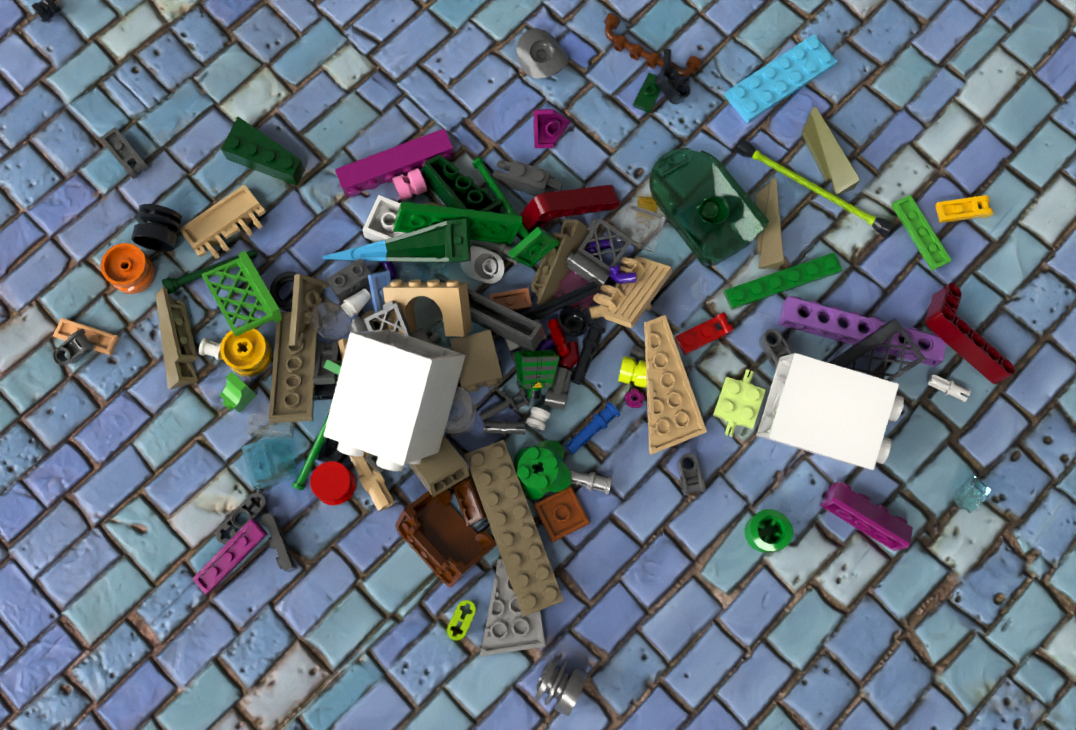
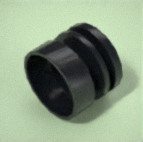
[131,204,182,252]

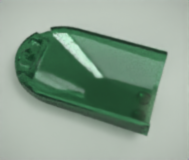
[649,148,769,266]

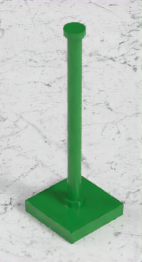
[472,157,560,268]
[292,359,342,491]

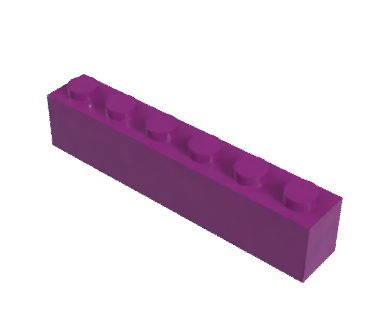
[335,128,454,197]

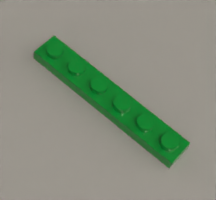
[723,252,842,310]

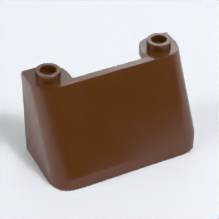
[395,488,497,587]

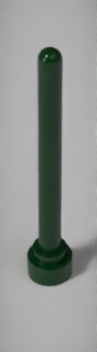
[162,250,257,294]

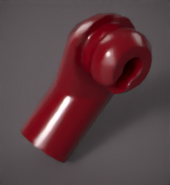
[558,342,579,369]

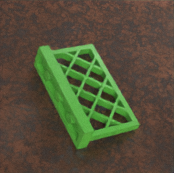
[201,251,282,337]

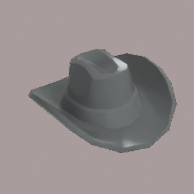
[516,28,569,79]

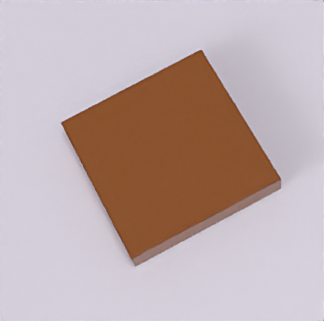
[533,486,590,543]

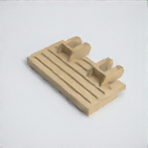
[179,184,266,259]
[593,256,672,328]

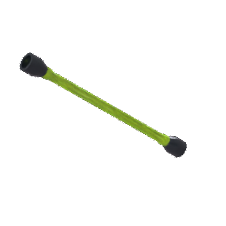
[735,139,894,237]

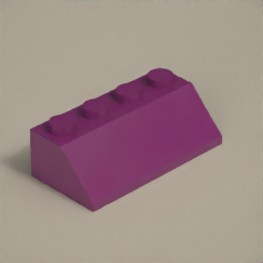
[820,482,913,551]

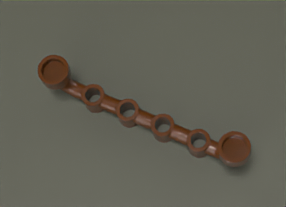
[604,14,703,77]

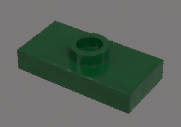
[633,73,661,114]

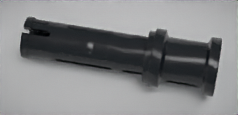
[570,323,606,385]

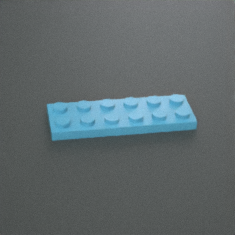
[724,34,837,124]

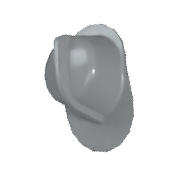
[460,246,505,284]

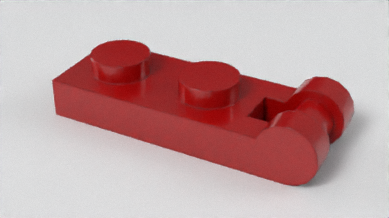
[675,312,735,356]

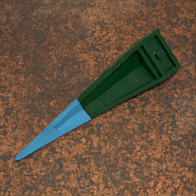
[322,218,471,264]

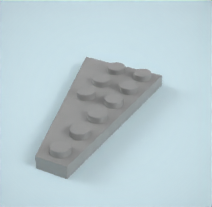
[480,552,545,656]

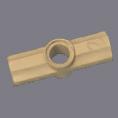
[349,452,395,512]

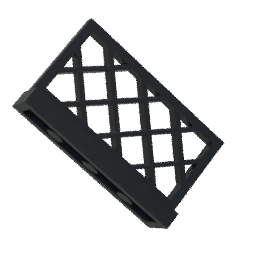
[829,317,926,382]

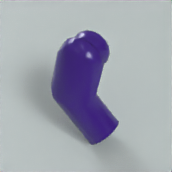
[586,239,611,257]

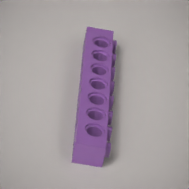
[778,296,946,367]

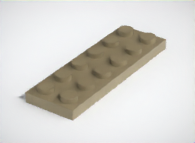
[268,310,320,423]

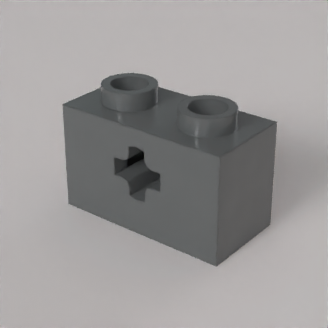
[326,258,371,303]

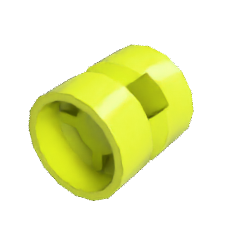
[618,356,647,388]

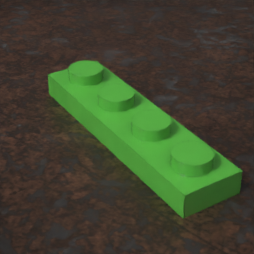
[891,195,952,271]

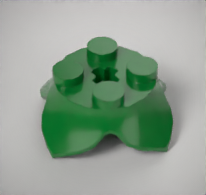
[514,440,571,499]

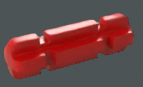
[547,319,569,357]

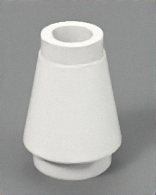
[341,288,371,317]

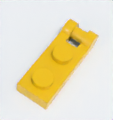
[935,195,994,223]

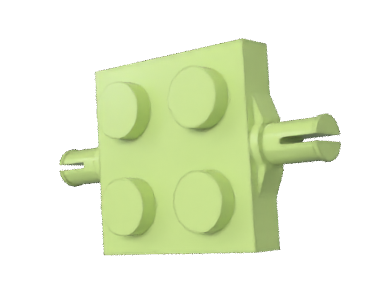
[713,370,766,437]

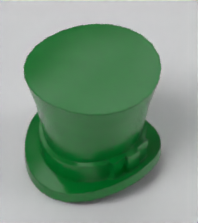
[745,509,793,553]

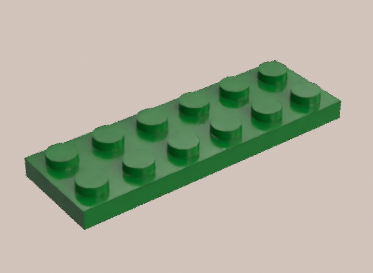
[393,202,522,244]

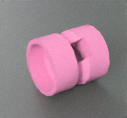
[392,168,428,202]

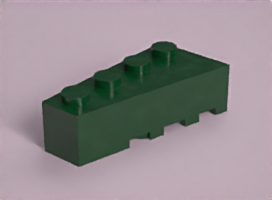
[221,117,305,186]
[422,154,503,213]

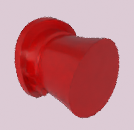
[310,461,357,506]

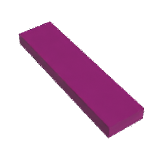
[192,518,268,595]

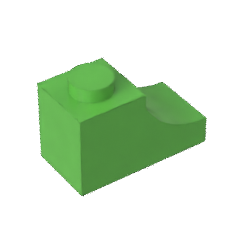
[220,372,257,413]

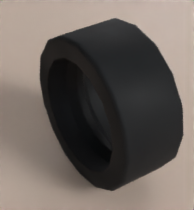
[270,272,298,312]

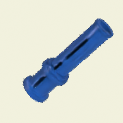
[565,402,621,455]

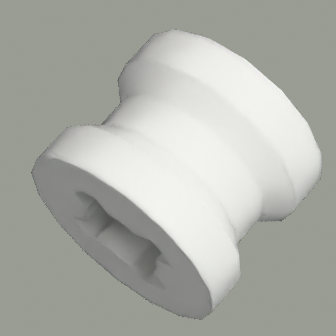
[526,407,551,430]

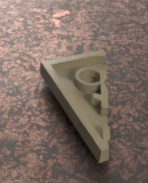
[289,274,329,346]

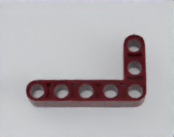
[519,185,621,238]
[925,283,1015,384]

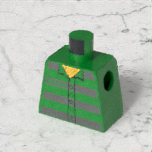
[515,350,559,399]

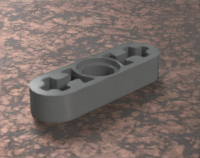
[216,493,268,545]

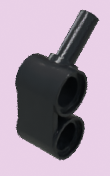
[655,49,691,104]

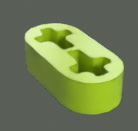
[447,600,476,641]

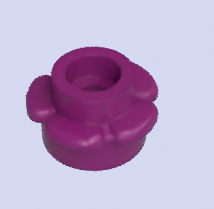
[625,389,645,408]

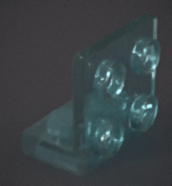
[397,262,447,282]

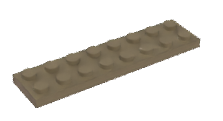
[464,440,564,617]

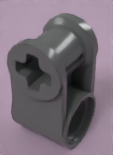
[52,329,96,365]
[759,329,793,369]
[677,453,705,496]

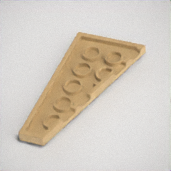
[644,315,707,454]

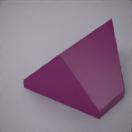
[533,109,571,148]

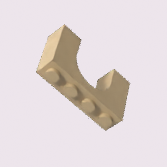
[383,279,472,337]

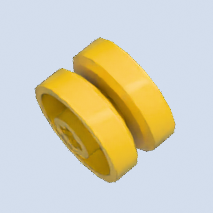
[220,327,273,377]

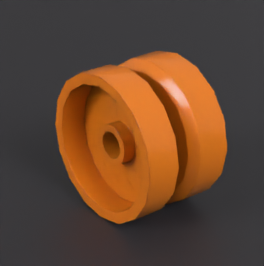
[101,243,155,294]

